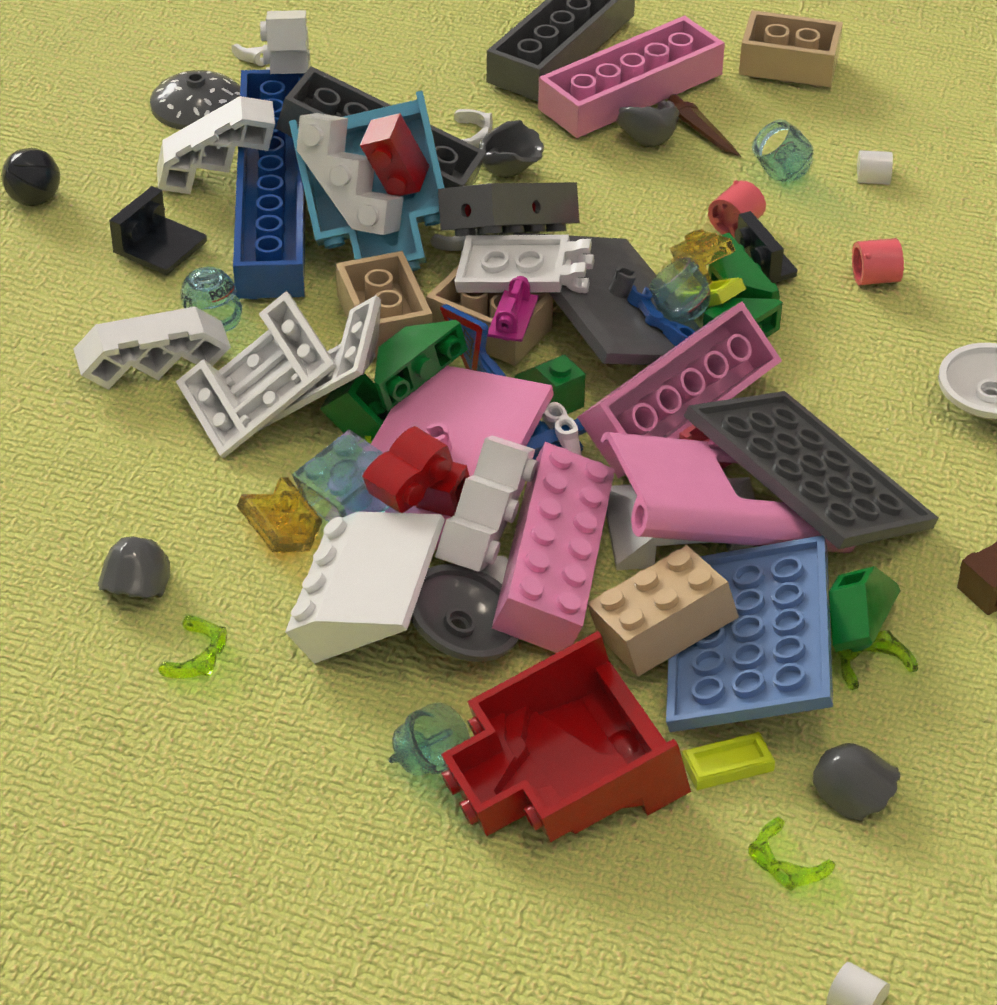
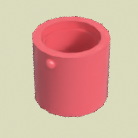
[708,180,766,237]
[852,238,904,286]

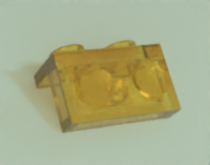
[669,229,735,287]
[237,477,322,553]

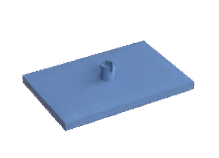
[666,535,833,732]

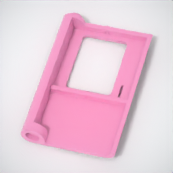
[600,432,855,553]

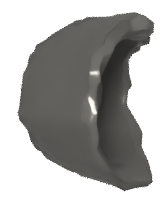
[616,100,679,147]
[479,120,544,178]
[97,536,170,598]
[813,743,900,821]

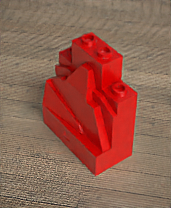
[441,631,691,842]

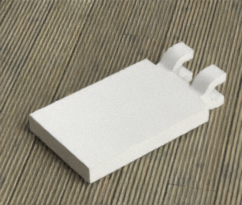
[455,235,594,293]

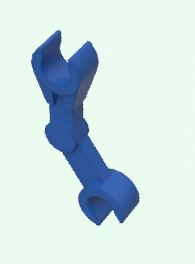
[627,285,695,346]

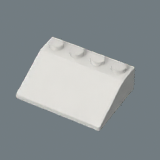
[285,512,445,664]

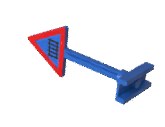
[440,304,587,460]

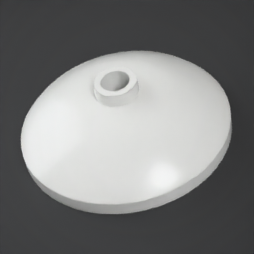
[938,343,997,420]

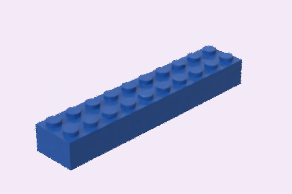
[233,70,306,299]

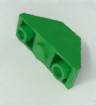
[707,233,780,300]
[374,320,468,411]
[829,566,901,652]

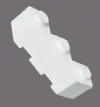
[260,10,310,74]
[157,96,275,194]
[296,113,403,235]
[73,307,231,390]
[435,435,538,572]

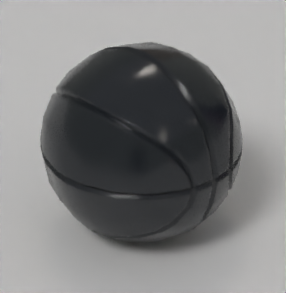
[1,147,60,206]

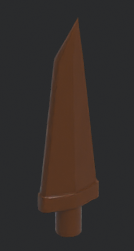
[667,94,741,157]

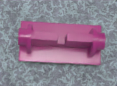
[487,276,539,342]

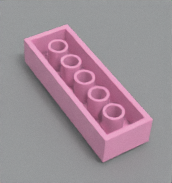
[538,15,725,138]
[577,301,782,479]
[492,442,615,653]

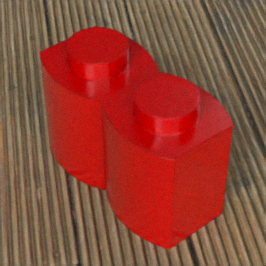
[362,426,453,513]

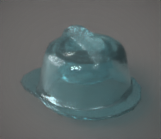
[388,703,470,776]

